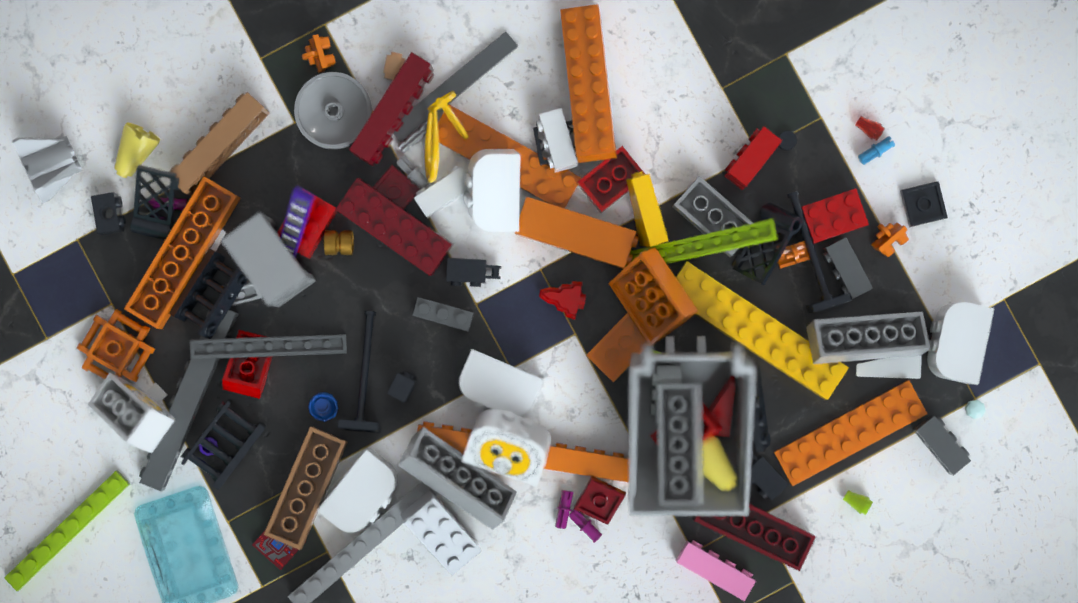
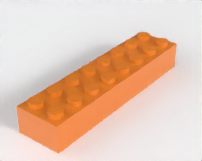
[560,4,617,163]
[124,177,241,329]

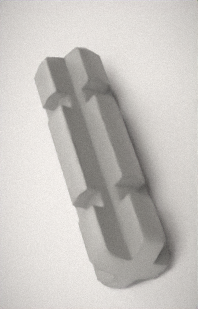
[398,122,427,153]

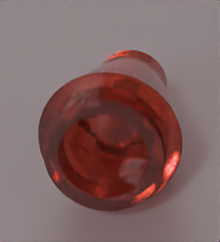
[855,116,885,141]

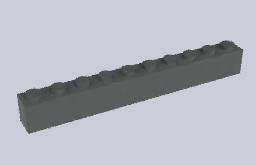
[139,309,239,491]

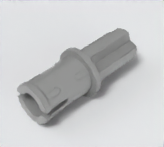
[397,156,430,189]

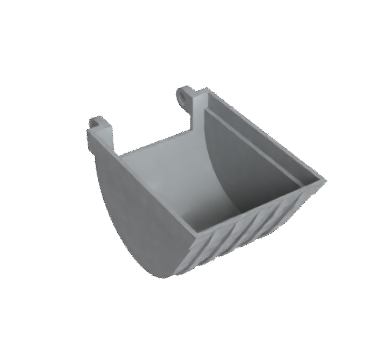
[628,336,754,516]

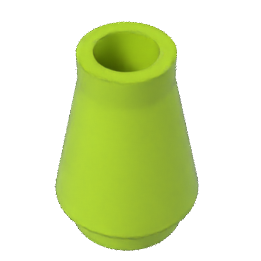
[843,490,873,515]

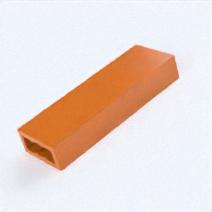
[515,197,639,269]

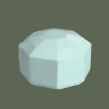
[965,400,986,419]

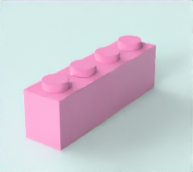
[676,540,756,601]

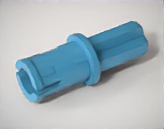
[858,136,895,165]

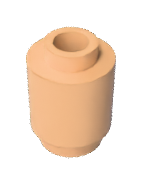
[383,52,405,80]

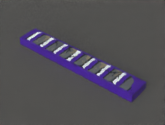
[280,187,314,259]

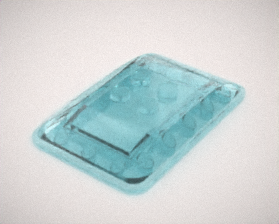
[134,486,239,603]

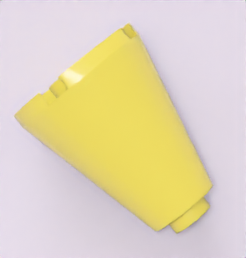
[114,122,160,178]
[703,436,738,491]

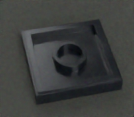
[900,181,948,227]

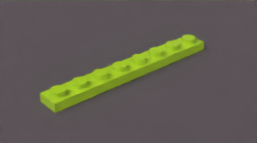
[626,219,777,266]
[4,470,130,592]

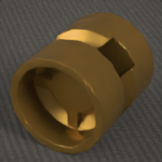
[324,230,354,255]

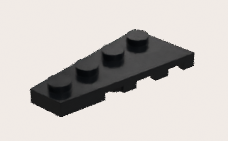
[752,366,771,452]

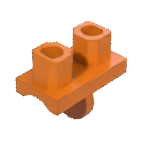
[302,34,336,73]
[871,223,909,257]
[778,241,810,269]

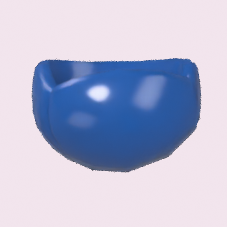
[308,392,338,422]

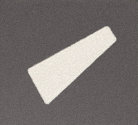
[856,355,921,379]

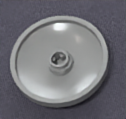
[294,72,372,149]

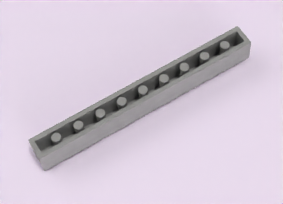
[288,482,438,603]

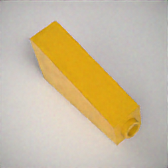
[627,171,668,247]

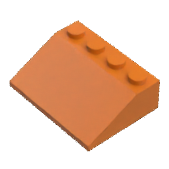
[608,247,698,346]

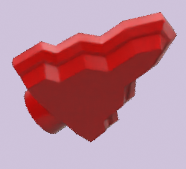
[539,281,586,320]

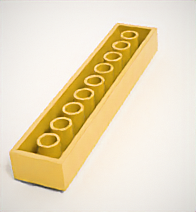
[676,262,849,400]

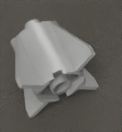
[12,136,82,203]

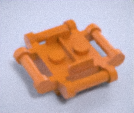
[77,309,155,382]

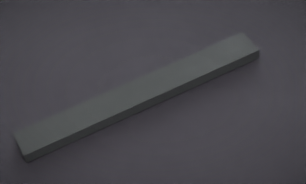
[393,32,518,142]
[190,334,347,359]

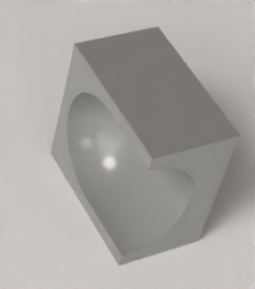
[221,213,317,307]

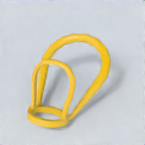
[424,91,468,183]

